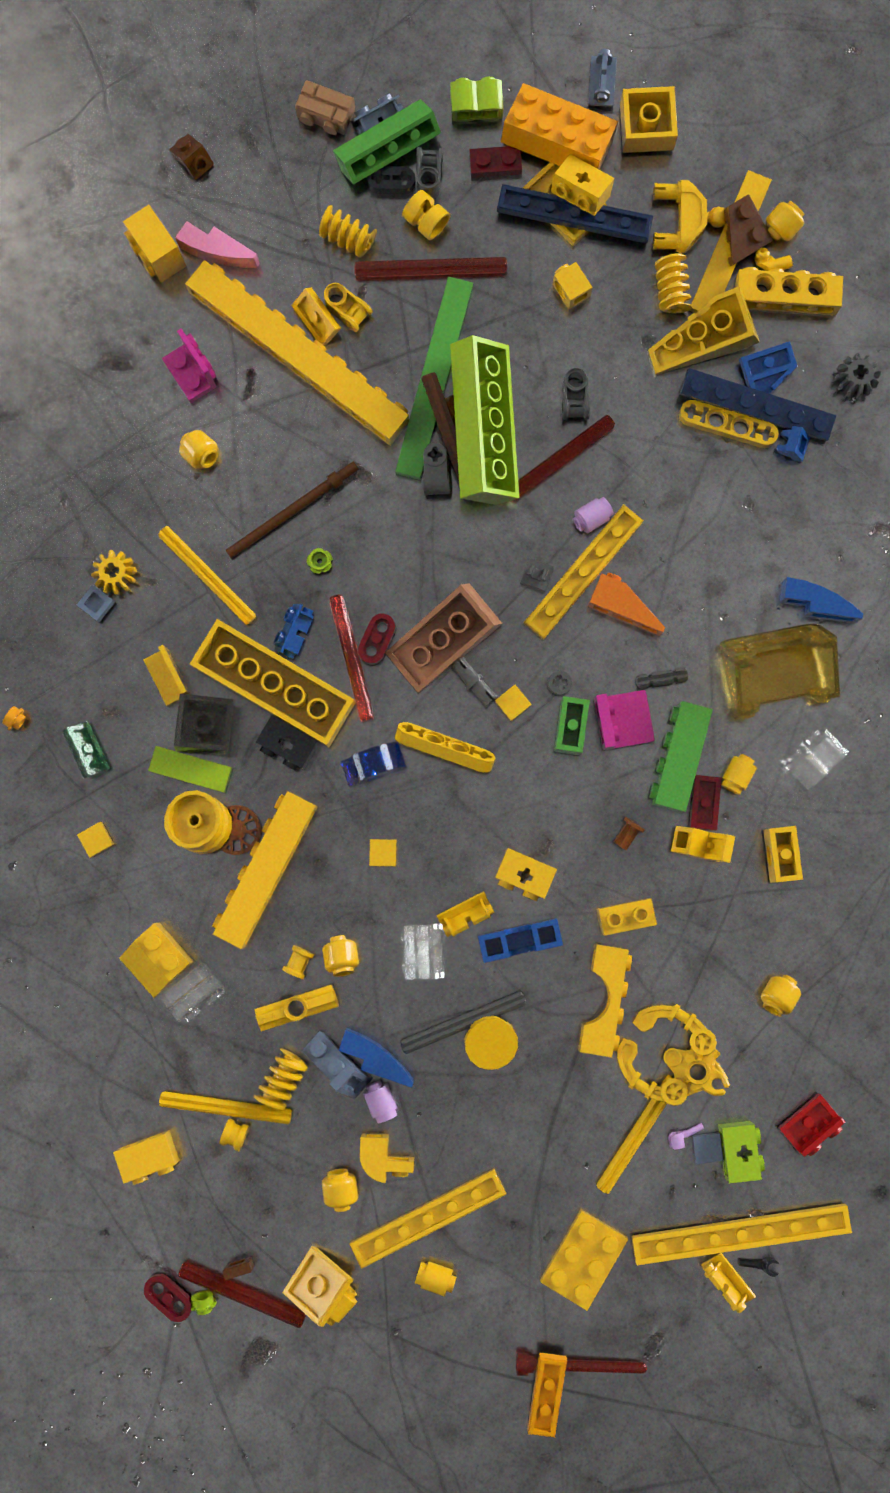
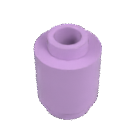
[573,497,614,533]
[363,1080,397,1123]

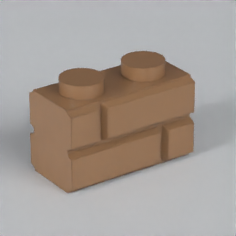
[295,80,355,135]

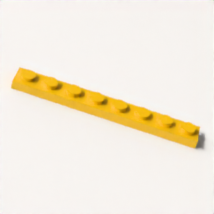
[631,1203,852,1265]

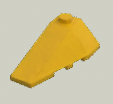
[648,286,760,375]

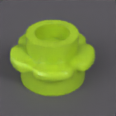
[307,548,332,574]
[191,1290,217,1315]

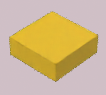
[495,684,532,721]
[77,822,114,858]
[369,839,397,866]

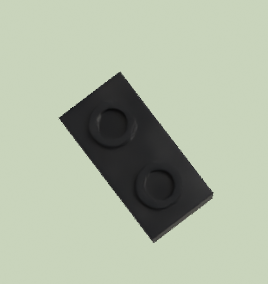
[256,715,320,771]

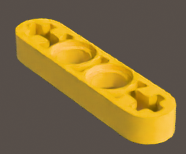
[679,400,779,448]
[394,722,495,772]

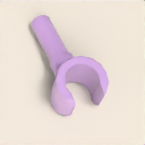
[668,1123,704,1150]

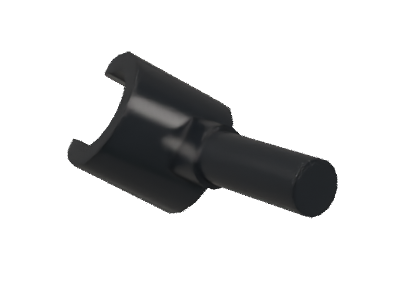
[739,1257,779,1277]

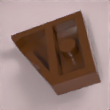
[724,194,773,266]

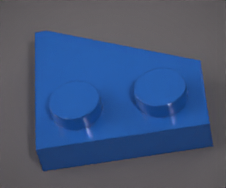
[739,341,798,394]

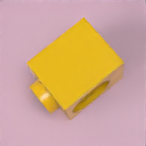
[553,262,593,309]

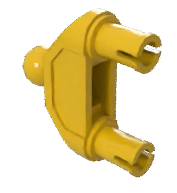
[653,180,726,254]

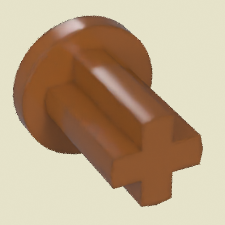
[613,816,645,850]

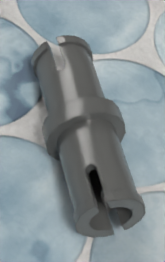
[451,657,498,708]

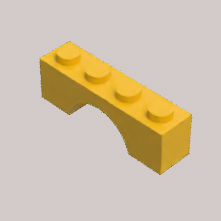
[578,944,632,1057]

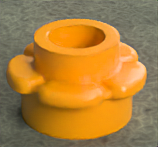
[2,706,26,731]

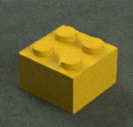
[620,86,678,153]
[123,205,186,283]

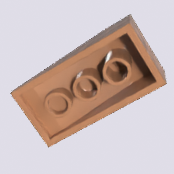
[386,583,503,693]

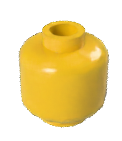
[766,201,805,241]
[179,430,218,469]
[322,935,359,977]
[761,975,801,1017]
[322,1168,358,1212]

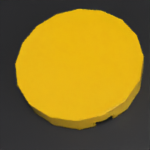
[464,1016,518,1070]

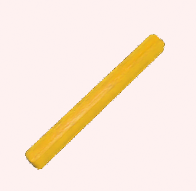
[158,526,256,625]
[596,1075,674,1194]
[159,1091,292,1124]

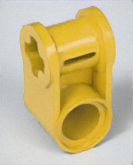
[324,283,373,332]

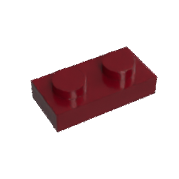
[469,146,522,178]
[689,775,722,831]

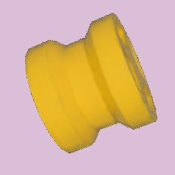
[219,1118,249,1152]

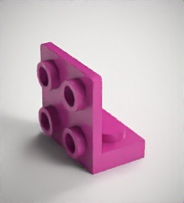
[162,328,217,403]
[594,690,655,750]

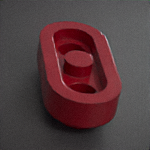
[358,613,396,665]
[144,1274,192,1322]

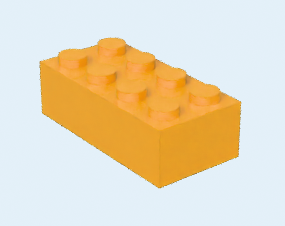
[501,83,618,170]

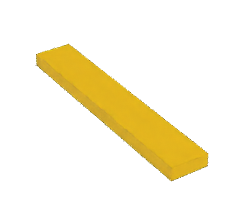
[690,170,772,313]
[523,504,644,640]
[349,1168,506,1269]

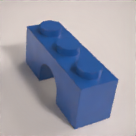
[478,918,563,963]

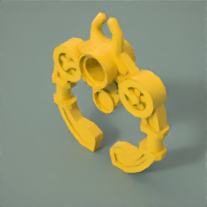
[617,1004,730,1106]

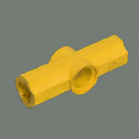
[254,984,339,1031]

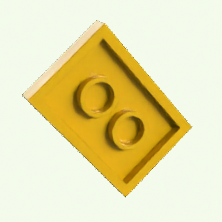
[540,1209,628,1311]

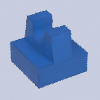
[776,426,810,462]

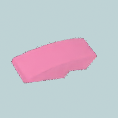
[175,221,260,268]

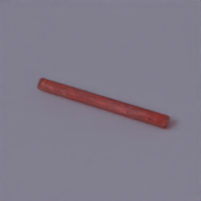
[354,257,507,277]

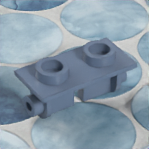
[588,49,617,107]
[351,93,404,135]

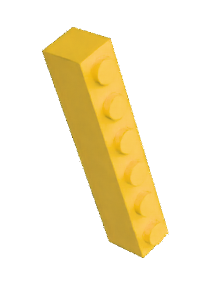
[212,791,318,949]

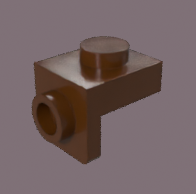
[169,134,214,180]

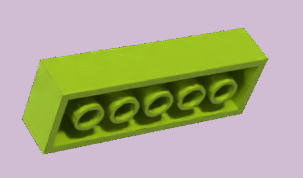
[450,335,519,505]

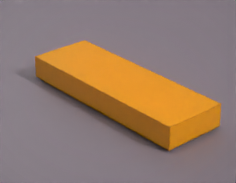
[527,1352,567,1438]

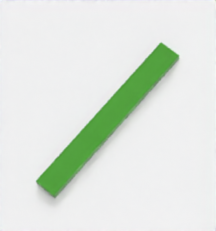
[395,276,473,480]

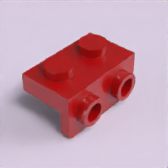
[778,1093,845,1157]

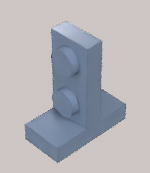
[302,1031,373,1099]

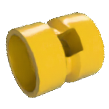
[402,190,451,240]

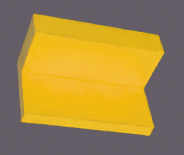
[143,645,191,707]

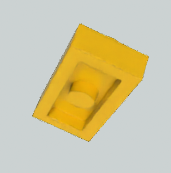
[291,287,341,345]

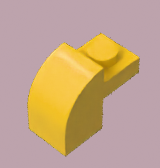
[671,826,735,863]
[360,1133,415,1183]

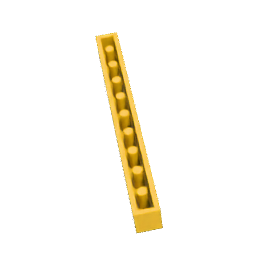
[185,260,409,446]

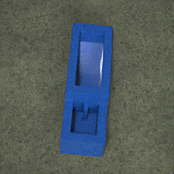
[780,577,863,623]
[339,1028,414,1088]

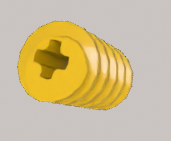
[319,205,377,258]
[654,253,692,313]
[253,1048,308,1110]

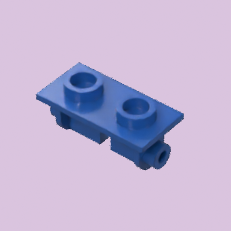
[273,604,314,659]

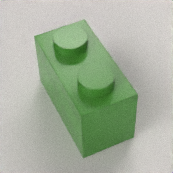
[554,696,590,755]

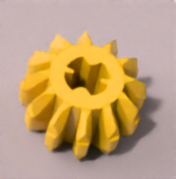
[91,550,137,595]

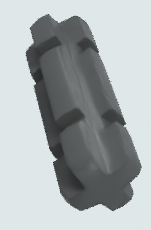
[636,667,688,689]

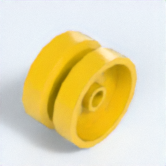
[164,790,232,854]

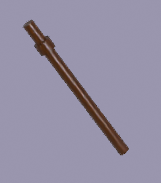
[225,461,359,558]

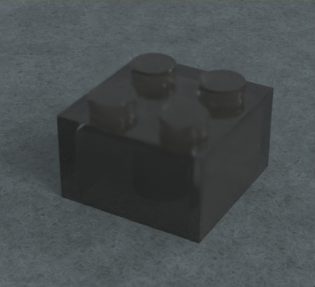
[174,694,234,757]

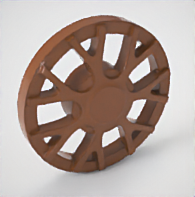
[220,805,261,855]

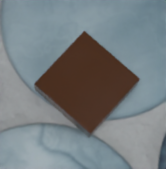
[222,1256,255,1281]

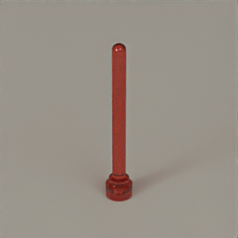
[516,1352,647,1376]

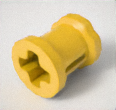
[282,945,314,979]

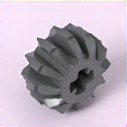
[835,353,881,399]

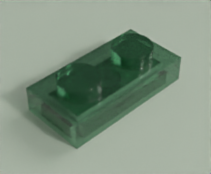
[62,721,110,779]

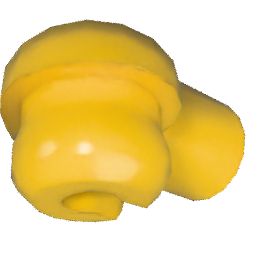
[754,248,793,271]

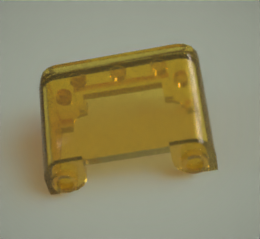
[720,624,840,718]

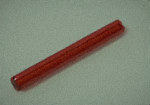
[515,415,615,500]
[329,594,374,721]
[178,1262,306,1328]

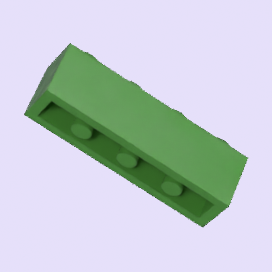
[333,99,441,185]
[649,701,713,813]

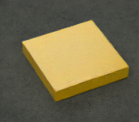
[282,1246,353,1327]

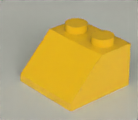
[119,922,194,998]

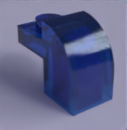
[340,741,406,786]

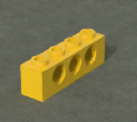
[734,267,843,315]

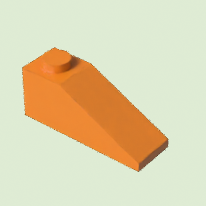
[588,573,665,636]

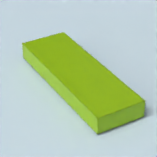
[148,746,233,793]

